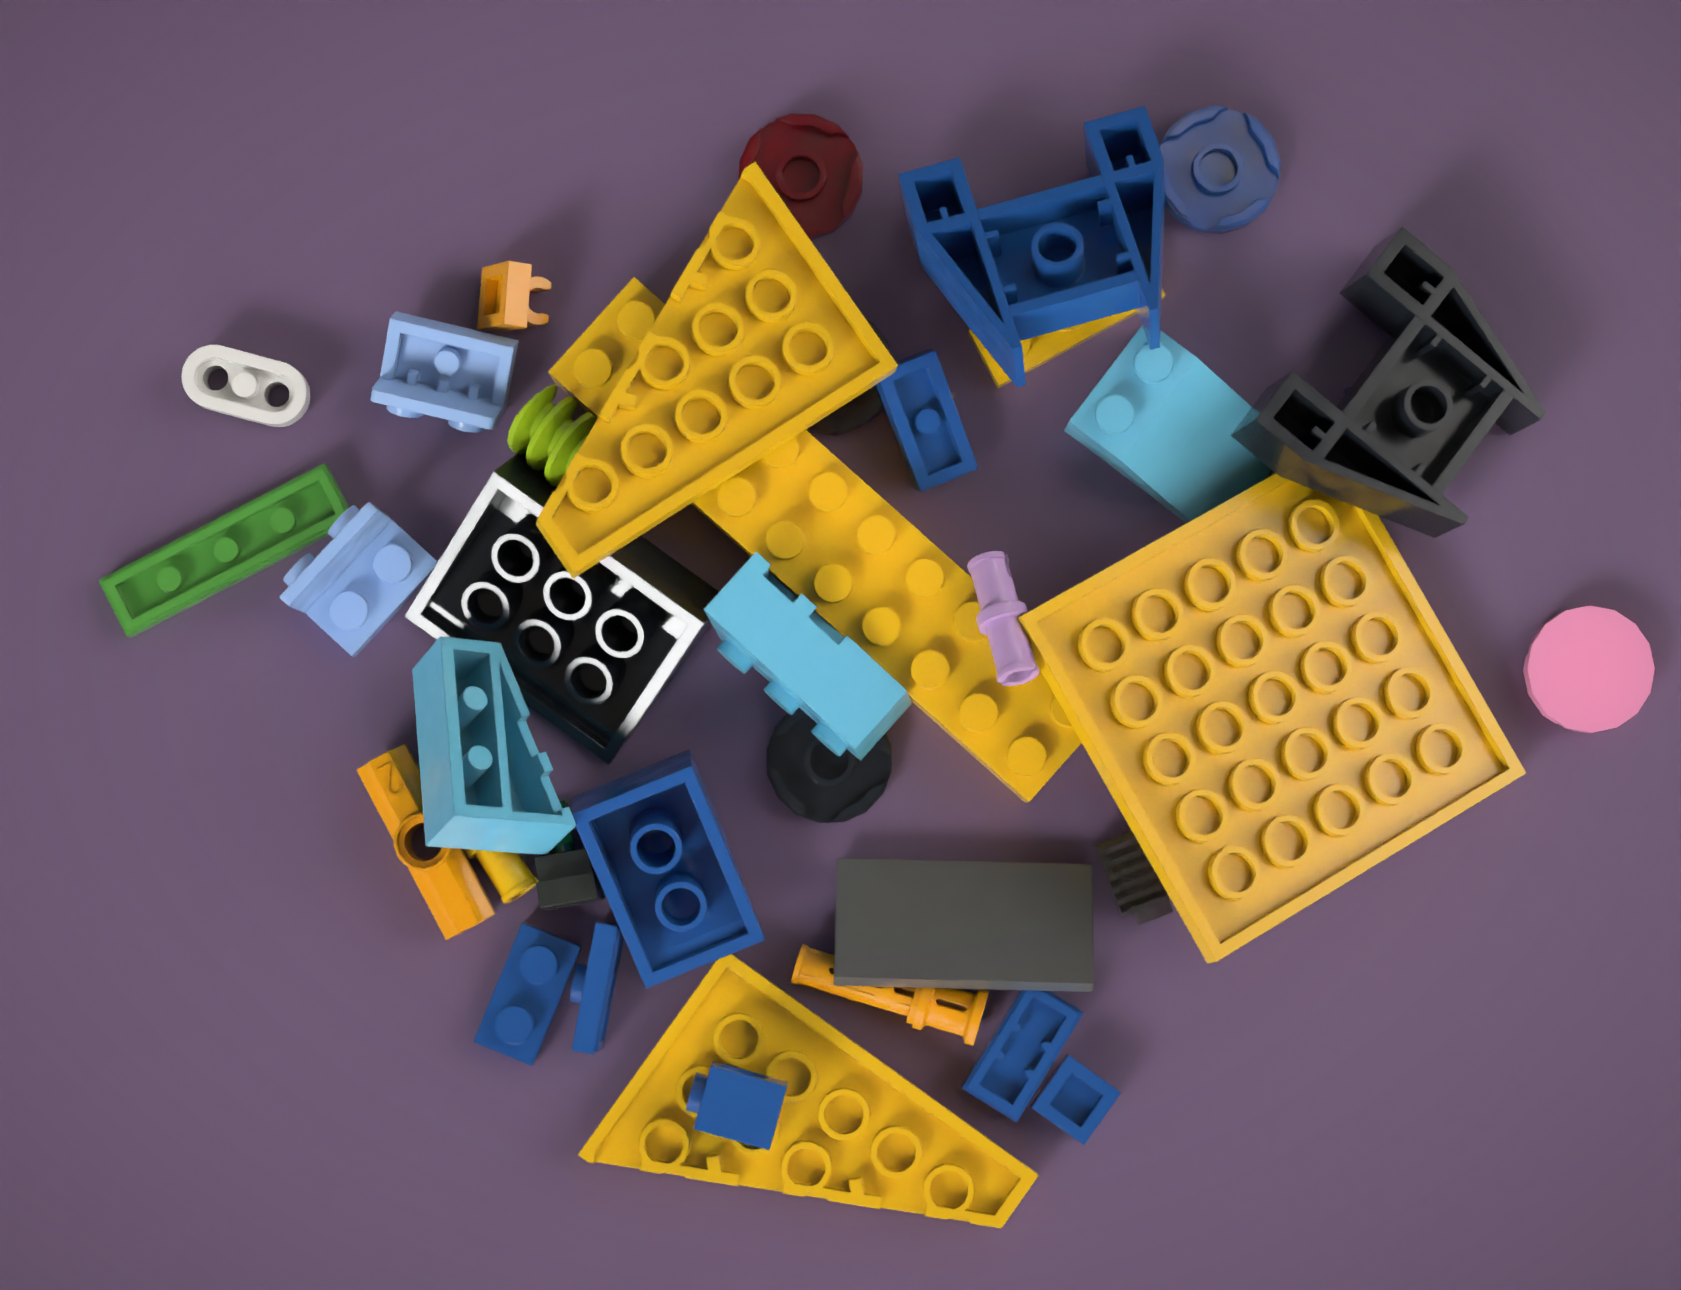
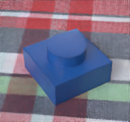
[1030,1054,1121,1145]

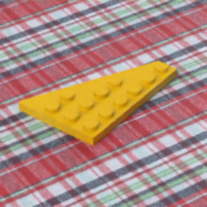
[536,162,898,579]
[578,954,1039,1228]

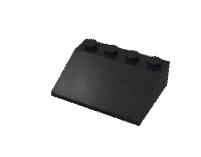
[405,454,719,765]

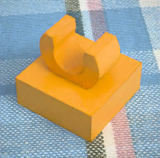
[477,261,551,333]

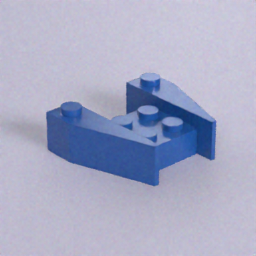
[898,106,1165,387]

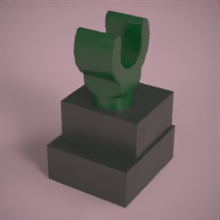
[534,800,603,911]

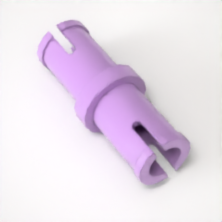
[967,551,1039,686]

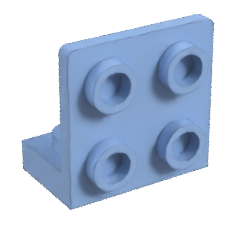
[280,502,438,657]

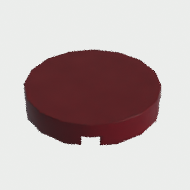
[739,113,863,241]

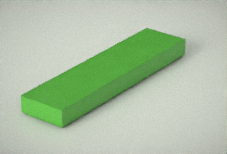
[98,463,349,638]

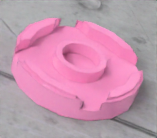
[1523,605,1655,733]

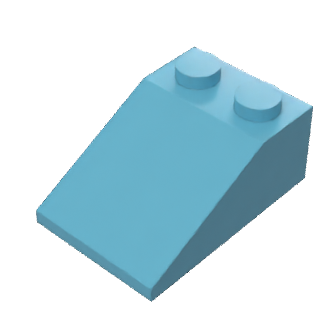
[1064,326,1272,523]

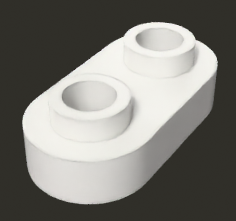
[181,345,310,427]

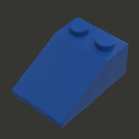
[571,749,765,988]

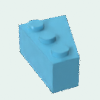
[704,551,911,761]
[412,636,576,855]

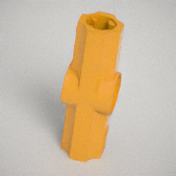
[356,744,497,940]

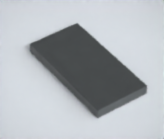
[834,858,1094,992]

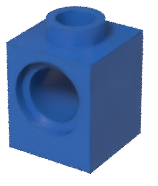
[686,1061,788,1150]

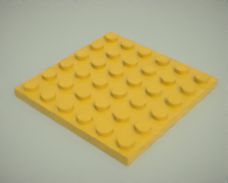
[1018,474,1526,964]

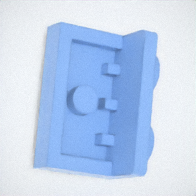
[370,311,519,433]

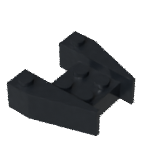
[1230,227,1546,538]

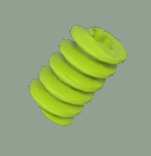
[507,384,597,487]

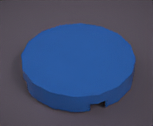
[1160,106,1281,234]

